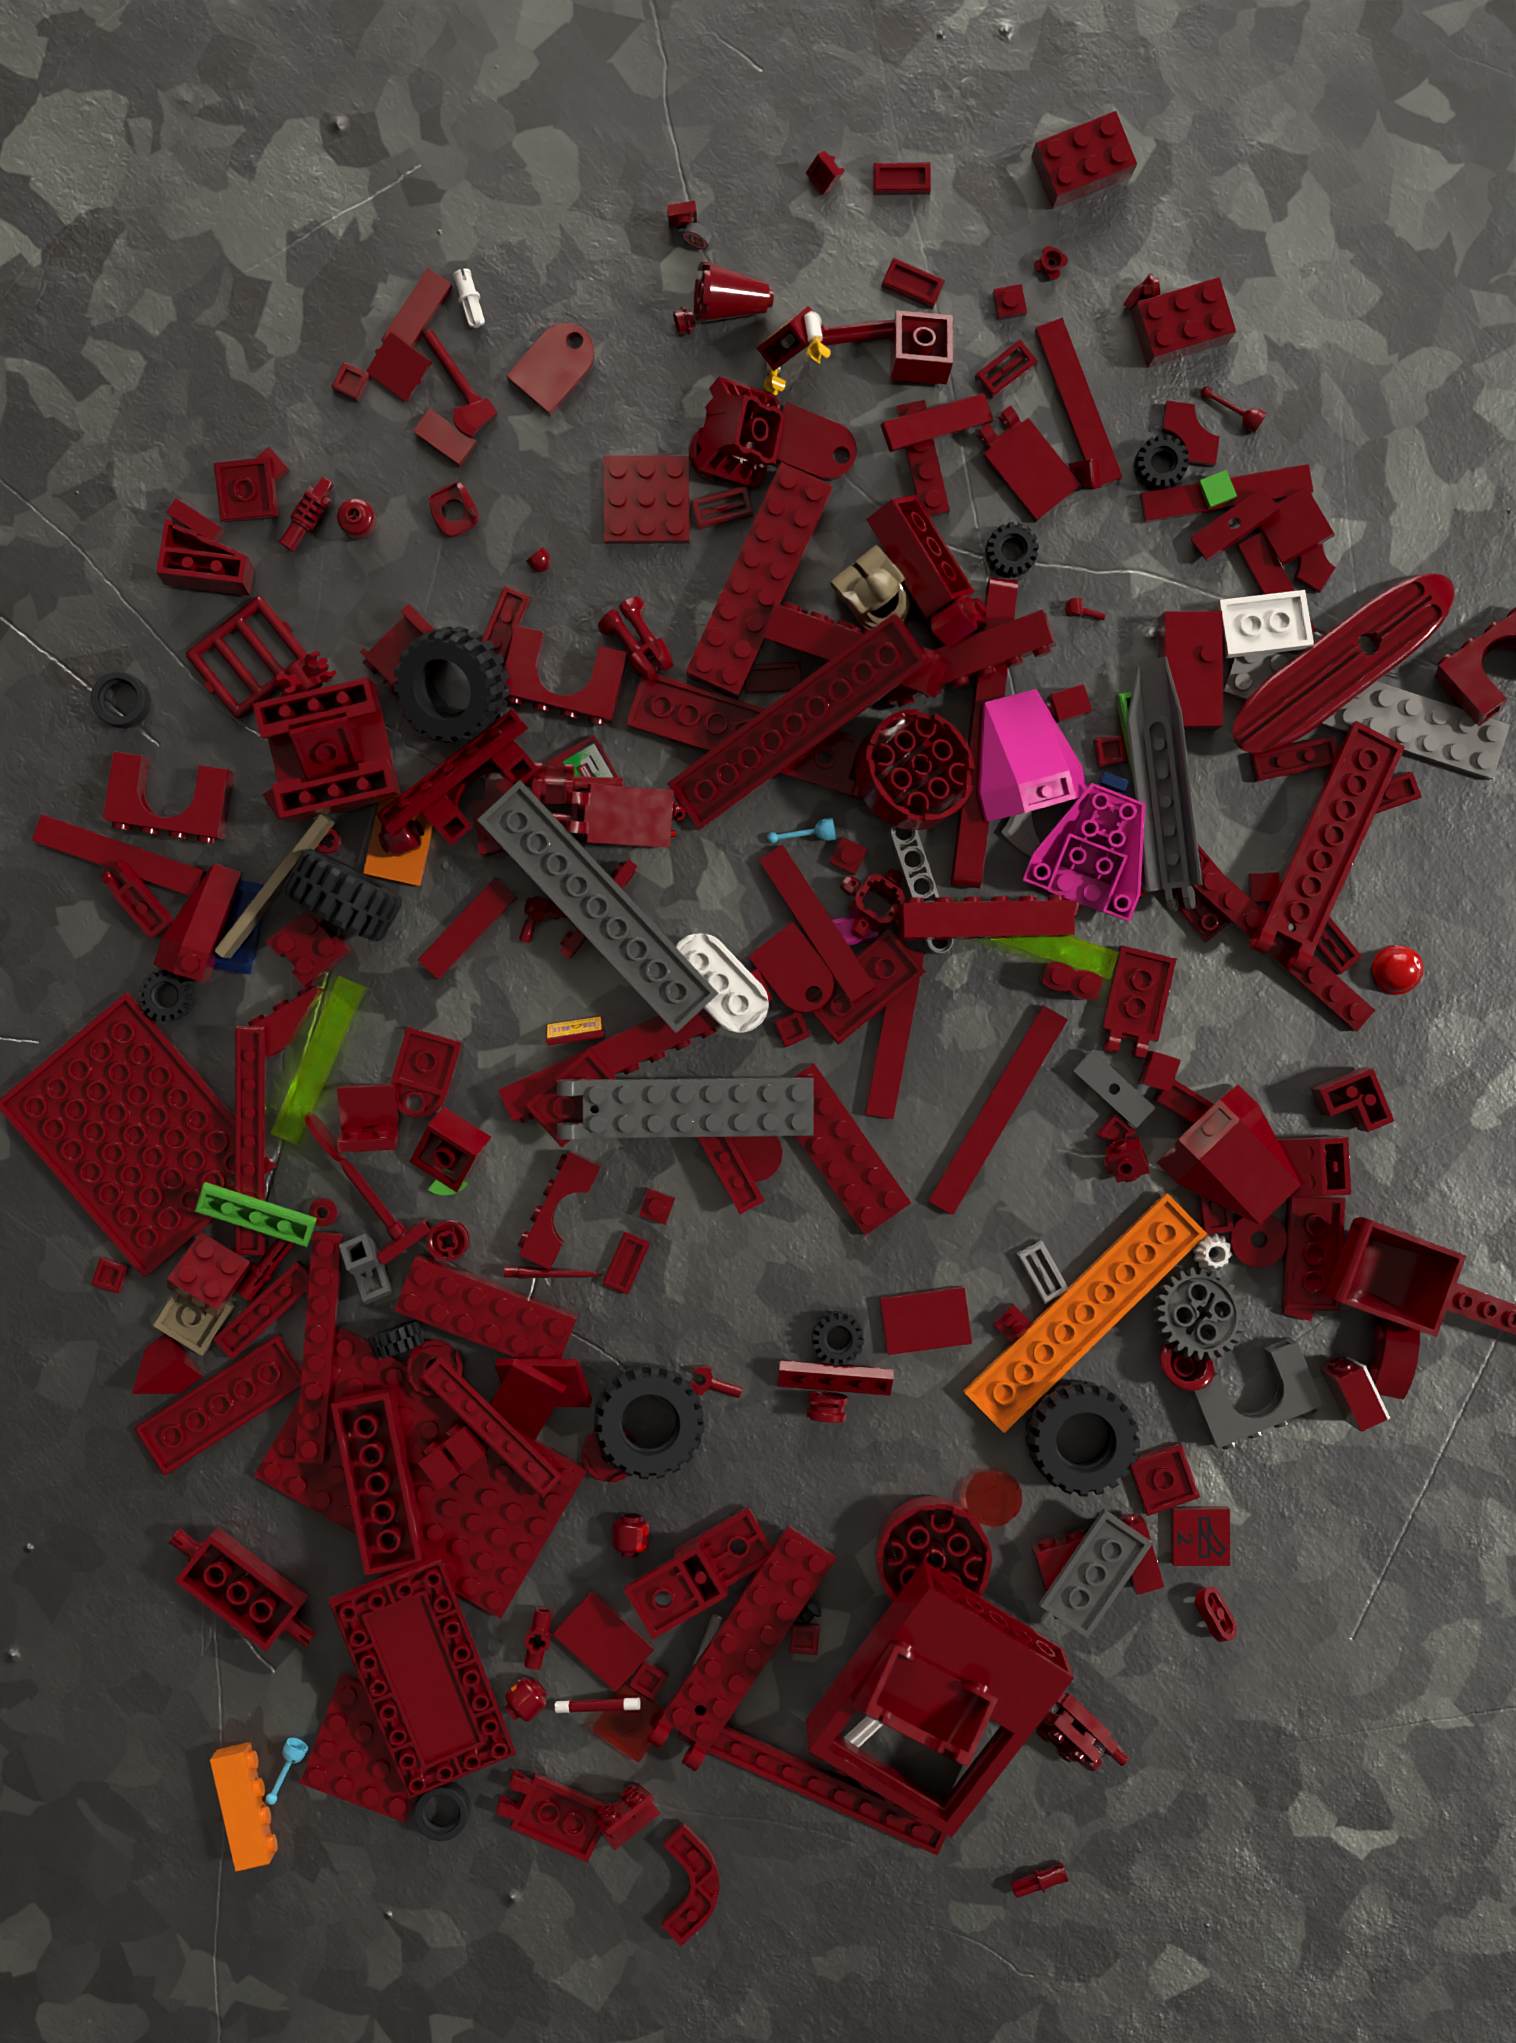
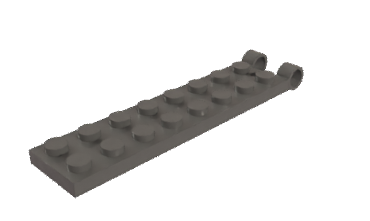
[557,1077,814,1140]

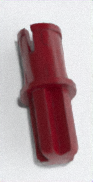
[1011,1863,1069,1898]

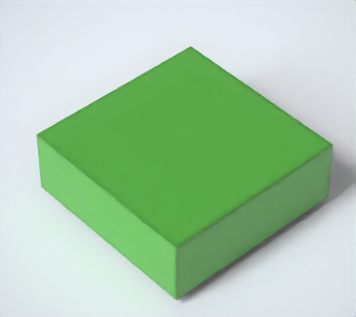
[1198,470,1237,509]

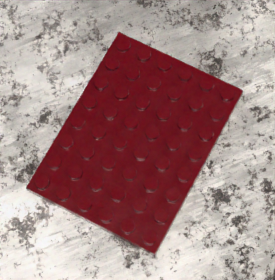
[0,992,277,1278]

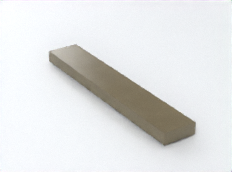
[215,814,335,958]

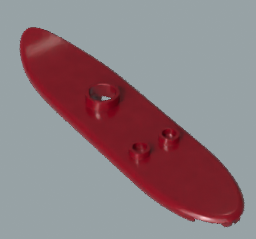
[1233,573,1455,753]

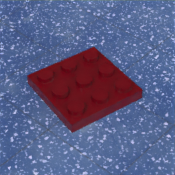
[603,455,690,544]

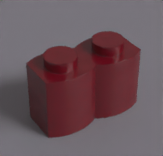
[1037,962,1103,1000]

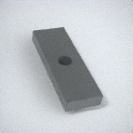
[1072,1050,1155,1128]

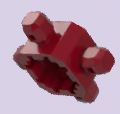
[840,869,905,938]

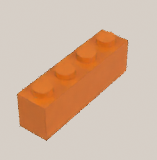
[210,1742,278,1872]

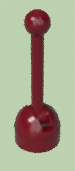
[1201,387,1267,434]

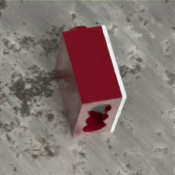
[1321,1357,1390,1432]

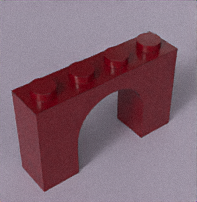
[1435,607,1516,726]
[504,625,628,726]
[422,740,539,845]
[103,751,235,844]
[1032,1513,1165,1619]

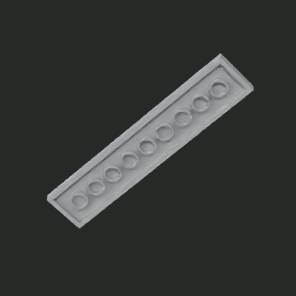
[1223,651,1510,780]

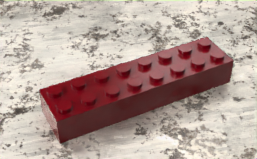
[686,462,833,699]

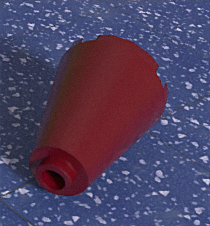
[694,262,774,322]

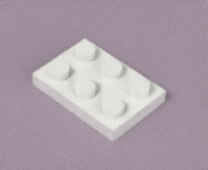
[1218,590,1314,658]

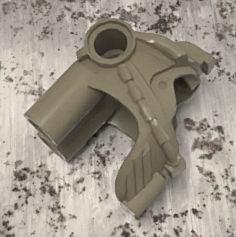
[830,545,910,630]

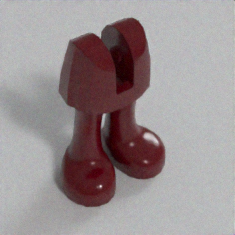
[597,596,674,682]

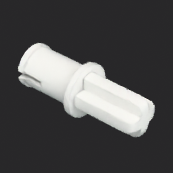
[453,268,485,329]

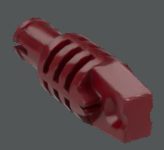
[278,476,333,552]

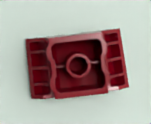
[694,376,786,488]

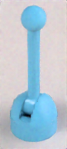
[767,817,836,843]
[266,1738,308,1805]

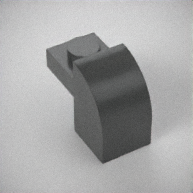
[339,1233,393,1304]

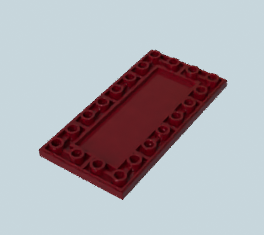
[328,1554,517,1800]

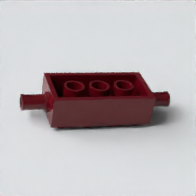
[169,1527,317,1651]

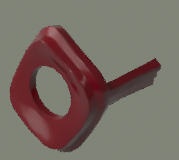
[429,482,479,537]

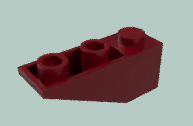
[248,984,324,1060]

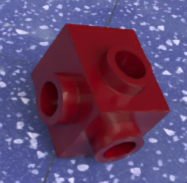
[1103,1137,1150,1183]

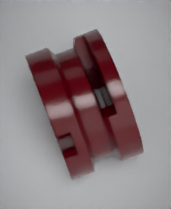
[427,1219,470,1262]
[807,1391,848,1423]

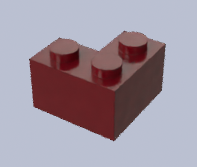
[1310,1067,1395,1132]

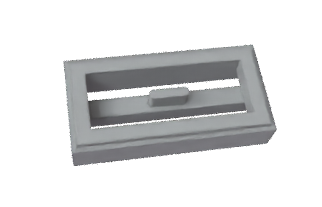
[1016,1240,1069,1304]

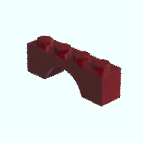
[517,1150,602,1270]

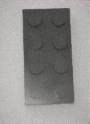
[1039,1508,1153,1639]

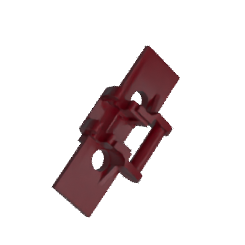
[484,762,623,825]

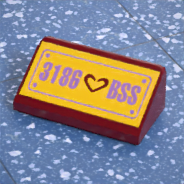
[546,1016,605,1046]

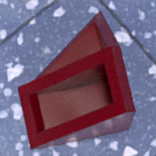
[132,1334,204,1394]

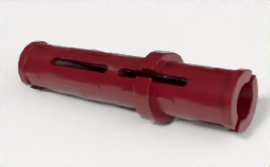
[237,1238,295,1301]

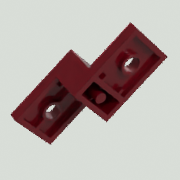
[623,1506,773,1640]

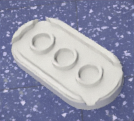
[676,933,769,1033]

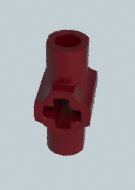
[524,1607,553,1670]

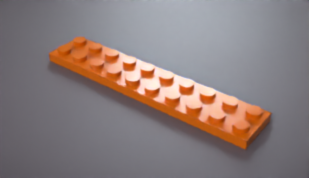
[963,1192,1207,1433]

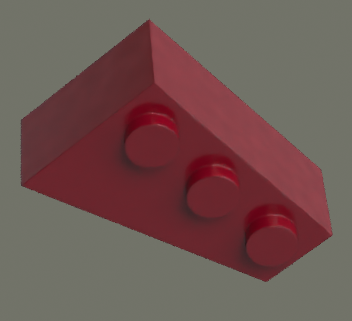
[156,518,254,596]

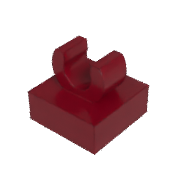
[806,151,845,195]
[993,1304,1033,1344]

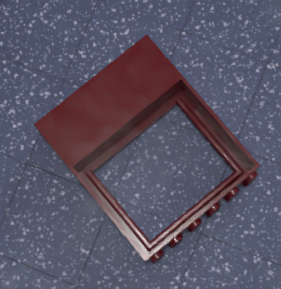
[806,1561,1074,1838]

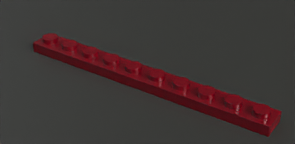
[678,1711,947,1856]

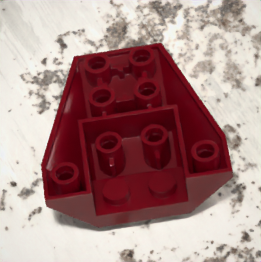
[1156,1084,1301,1225]

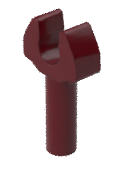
[689,1365,742,1398]

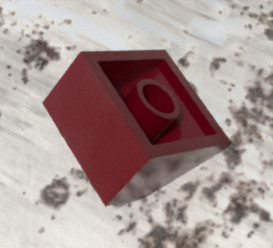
[890,310,953,385]
[409,1106,491,1192]

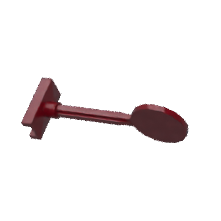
[304,1112,432,1265]

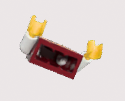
[757,306,830,395]

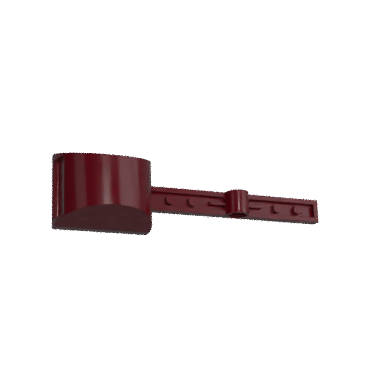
[1327,1217,1516,1337]

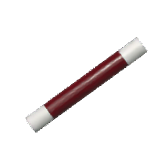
[555,1698,640,1713]

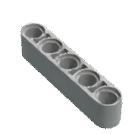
[889,826,953,954]

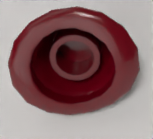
[1160,1342,1215,1391]

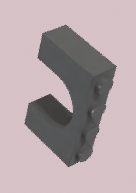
[1190,1338,1323,1450]

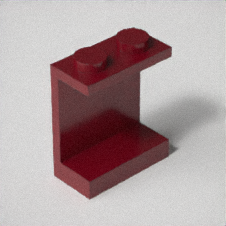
[360,604,443,695]

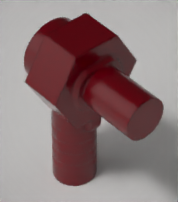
[519,895,560,943]

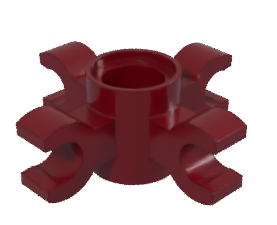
[271,651,337,697]

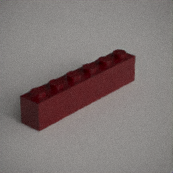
[886,610,1057,708]
[898,895,1075,940]

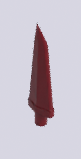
[504,1266,603,1279]

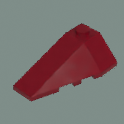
[153,864,243,982]

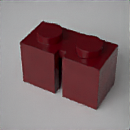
[418,1423,488,1490]

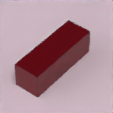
[166,498,225,542]

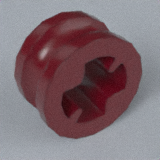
[316,829,341,854]

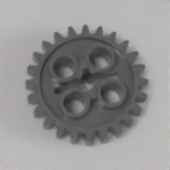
[1153,1267,1247,1361]

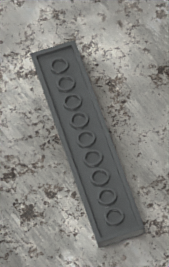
[478,780,719,1033]

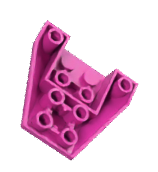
[978,689,1087,822]
[1022,783,1146,922]

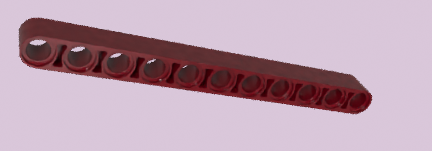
[951,577,1018,889]

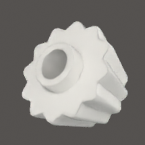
[1192,1233,1232,1272]

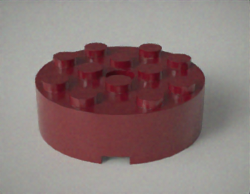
[855,709,975,830]
[875,1496,992,1601]

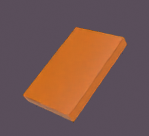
[363,798,434,886]

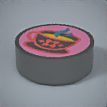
[682,222,712,249]

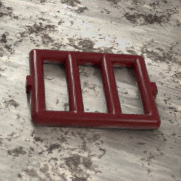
[186,596,308,719]

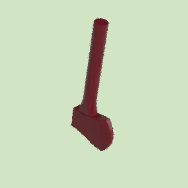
[423,329,497,437]

